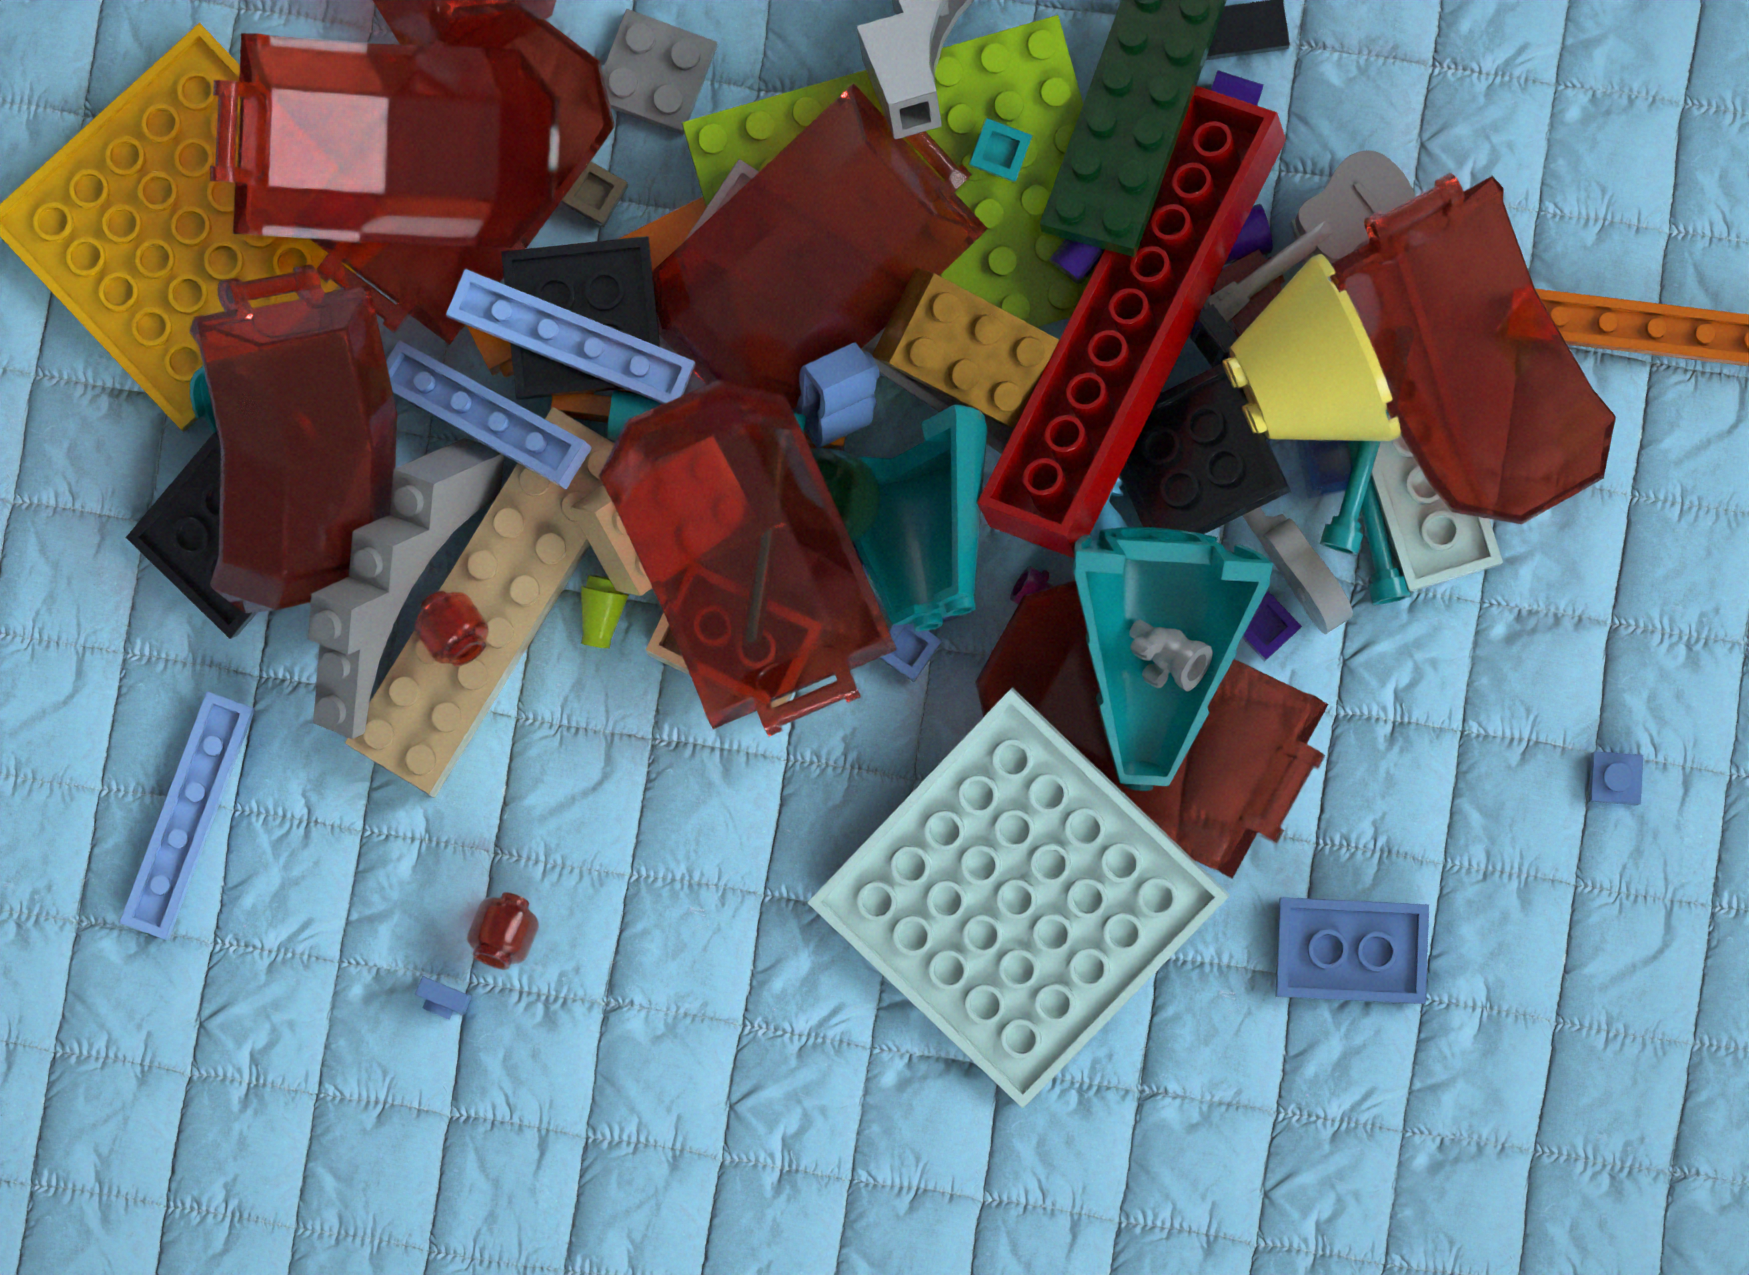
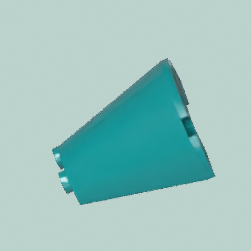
[825,405,988,632]

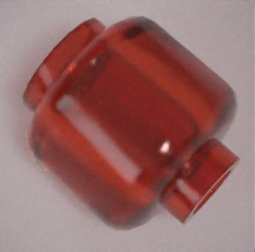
[414,591,489,666]
[467,892,539,970]

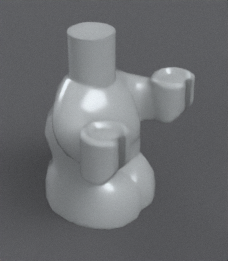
[1130,620,1213,691]

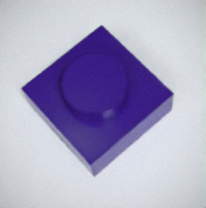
[1242,591,1302,662]

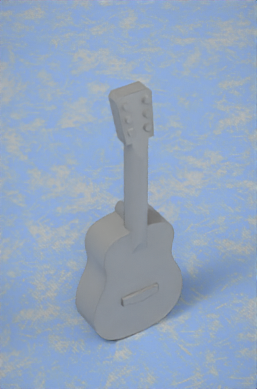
[1202,150,1416,323]
[1242,507,1353,634]

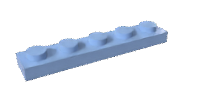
[446,269,695,410]
[378,340,592,489]
[119,691,255,940]

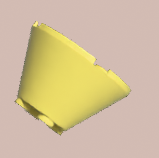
[1222,254,1401,441]

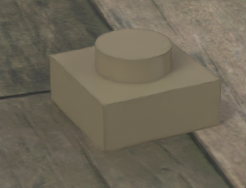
[561,158,628,227]

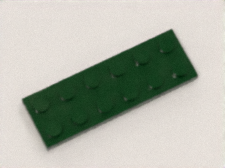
[1040,0,1226,257]

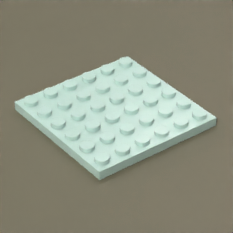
[807,687,1230,1108]

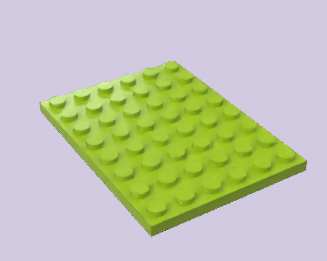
[681,15,1098,406]

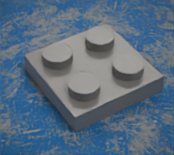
[592,9,718,135]

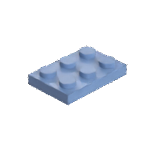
[1275,897,1429,1004]

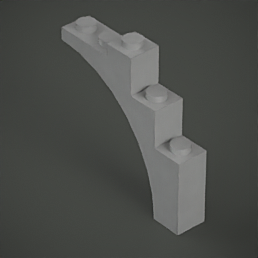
[857,0,974,140]
[308,438,504,739]

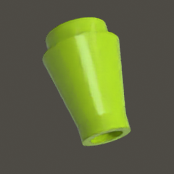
[581,575,629,649]

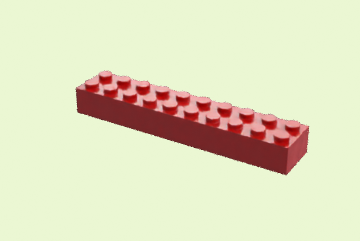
[977,86,1286,558]

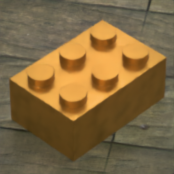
[872,268,1059,429]

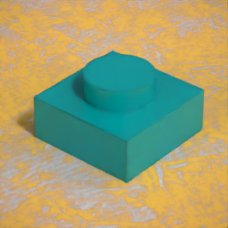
[968,118,1033,183]

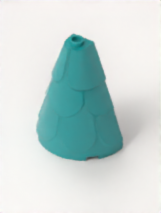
[1072,527,1273,791]

